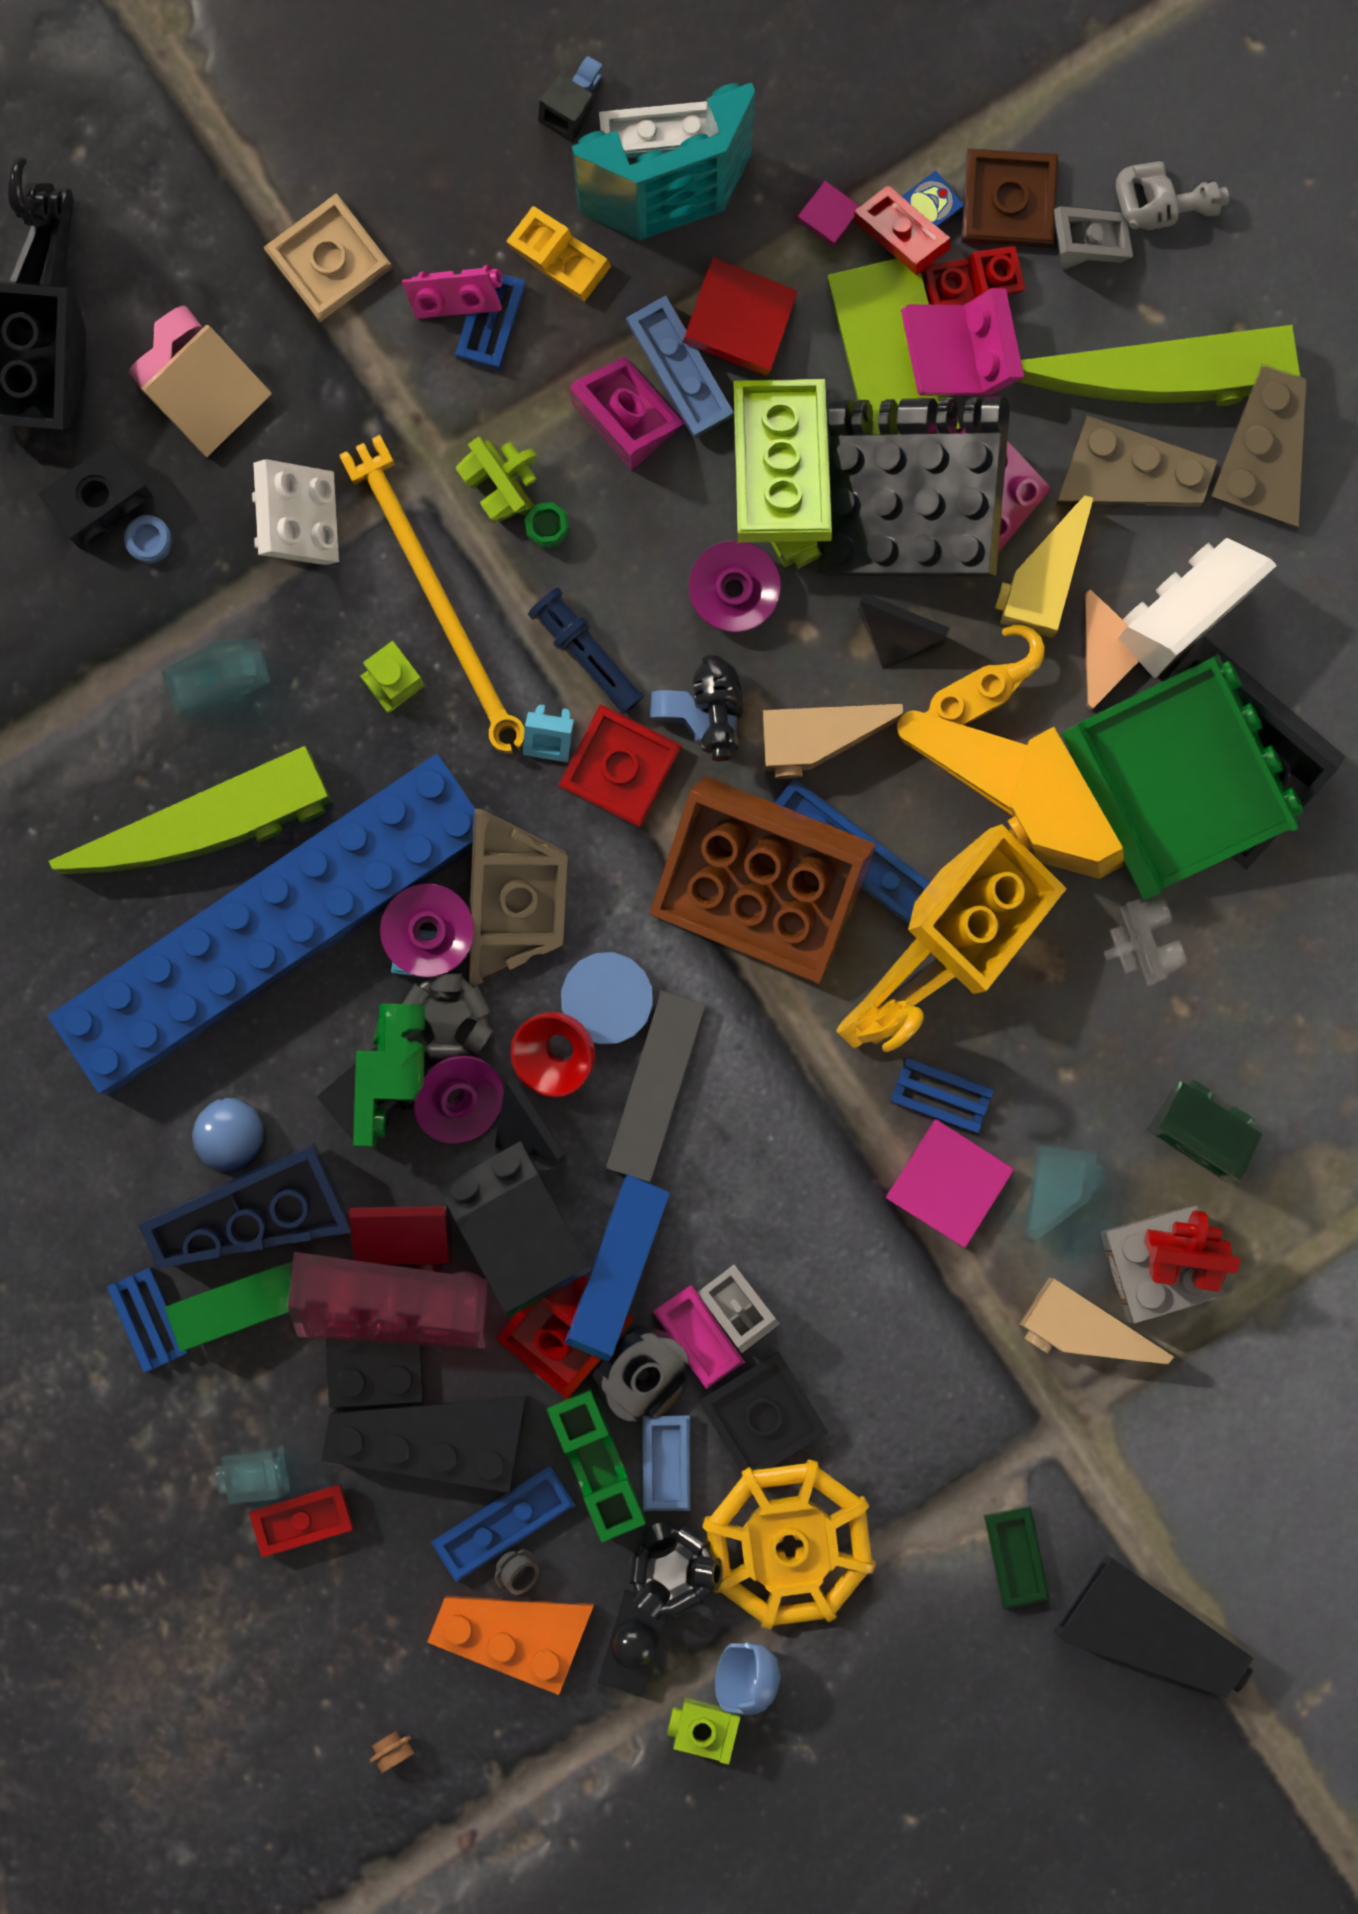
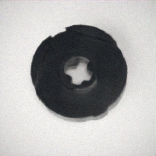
[593,1325,689,1421]

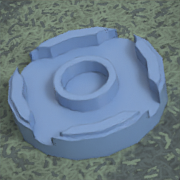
[561,952,653,1045]

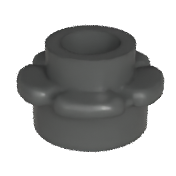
[495,1549,539,1595]

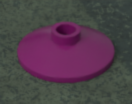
[688,540,781,633]
[380,884,474,977]
[413,1056,504,1144]

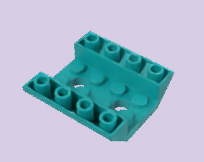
[572,82,755,241]

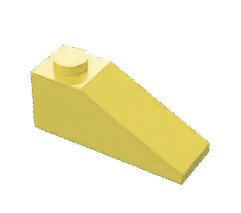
[995,495,1093,638]

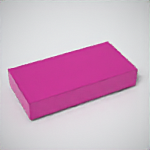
[653,1285,745,1389]

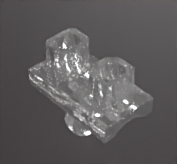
[1104,899,1188,986]

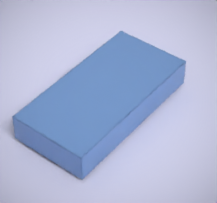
[643,1415,690,1511]

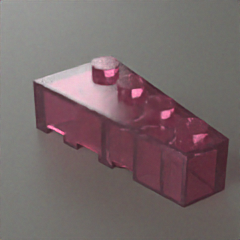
[288,1252,490,1348]

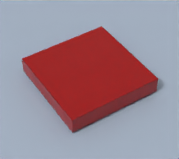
[682,257,798,376]
[558,704,682,829]

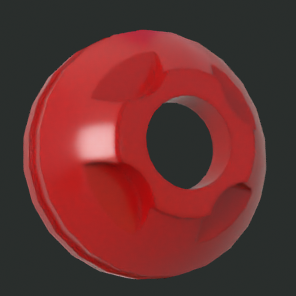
[511,1012,595,1097]

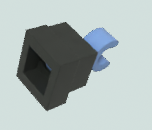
[538,56,603,142]

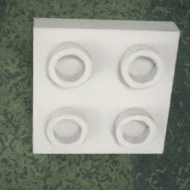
[252,459,339,565]

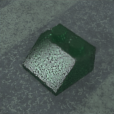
[1146,1080,1262,1182]

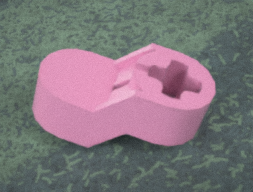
[129,305,203,395]

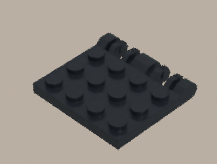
[819,396,1010,576]

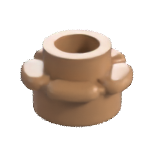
[370,1731,415,1773]

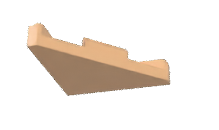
[1084,589,1139,711]

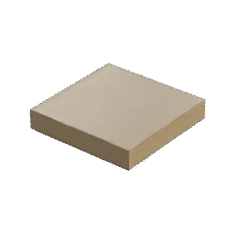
[264,193,392,322]
[141,324,272,457]

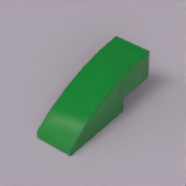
[164,1257,320,1352]

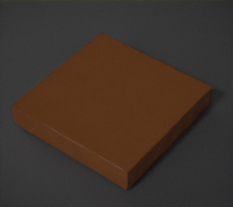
[961,148,1059,248]

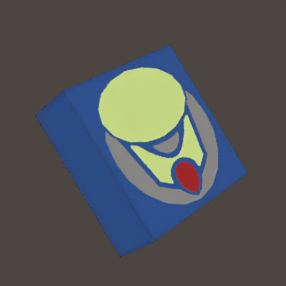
[901,170,964,228]

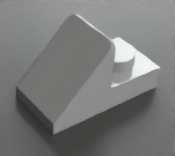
[1054,206,1133,270]

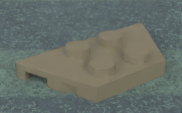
[467,809,568,986]

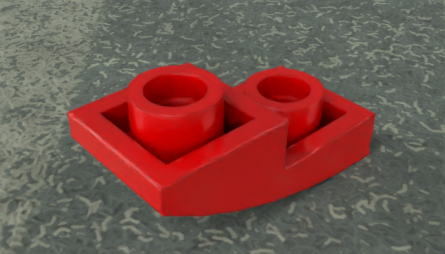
[921,246,1026,305]

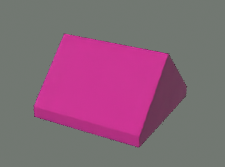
[569,356,685,471]

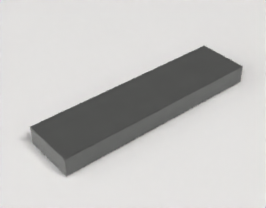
[606,990,706,1183]

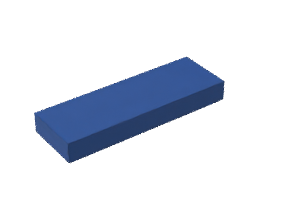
[431,1465,576,1582]

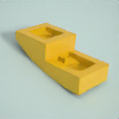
[506,206,612,302]

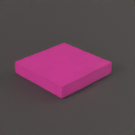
[885,1119,1014,1248]

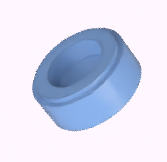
[124,515,172,564]

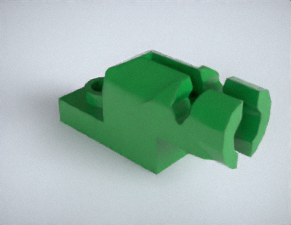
[353,1004,425,1148]

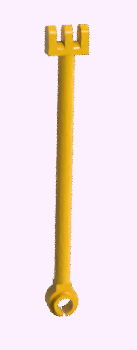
[339,435,525,754]

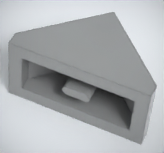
[697,1265,779,1353]

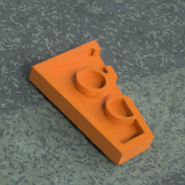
[427,1596,594,1695]

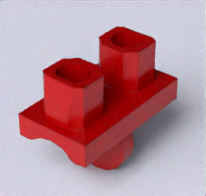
[1144,1210,1241,1292]

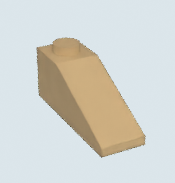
[762,704,903,779]
[1019,1278,1174,1364]

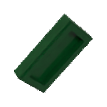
[984,1505,1050,1610]

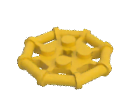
[702,1459,876,1630]

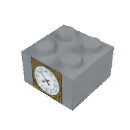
[1099,1205,1225,1324]

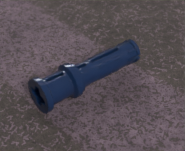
[528,587,644,715]

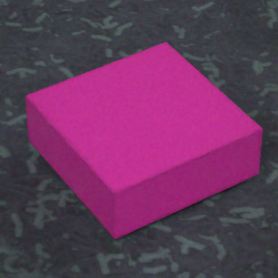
[797,181,860,248]

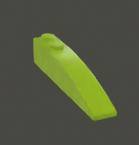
[1016,325,1300,406]
[49,746,332,874]

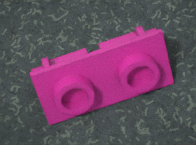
[402,265,503,319]

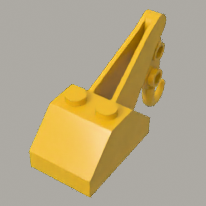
[897,625,1124,879]
[836,824,1067,1052]

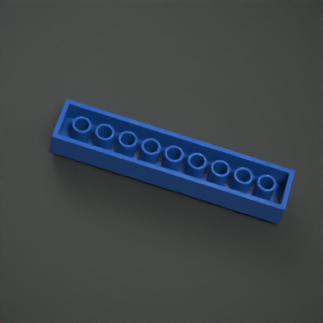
[47,753,475,1096]

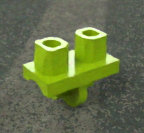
[456,436,538,523]

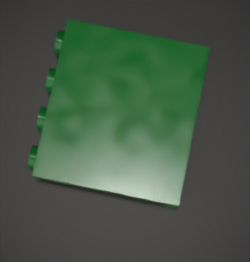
[1061,654,1304,901]

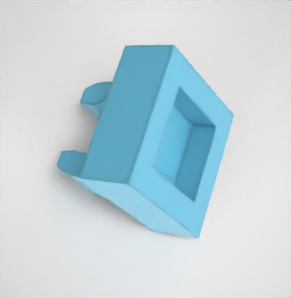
[523,705,574,763]

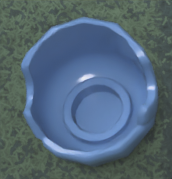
[192,1098,264,1173]
[715,1642,781,1715]

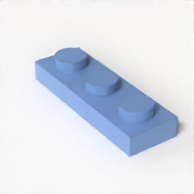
[626,295,734,439]

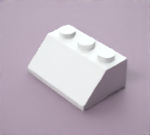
[1118,538,1277,678]

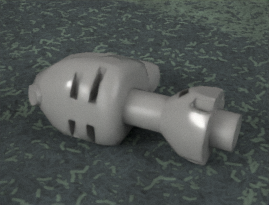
[1116,161,1229,231]

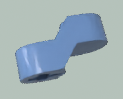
[650,690,738,745]

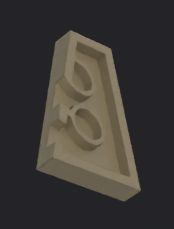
[1212,363,1306,527]
[1056,415,1218,507]

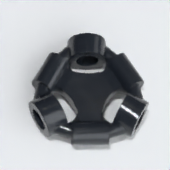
[629,1522,723,1620]

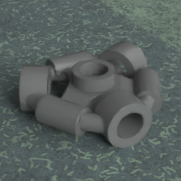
[402,971,493,1062]

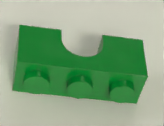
[546,1388,646,1543]

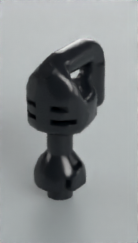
[693,655,743,762]

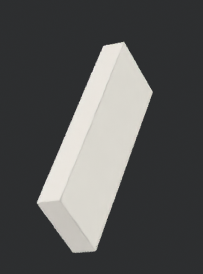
[599,101,707,158]

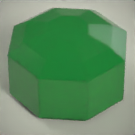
[524,502,570,549]

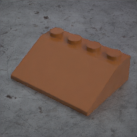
[649,776,877,984]

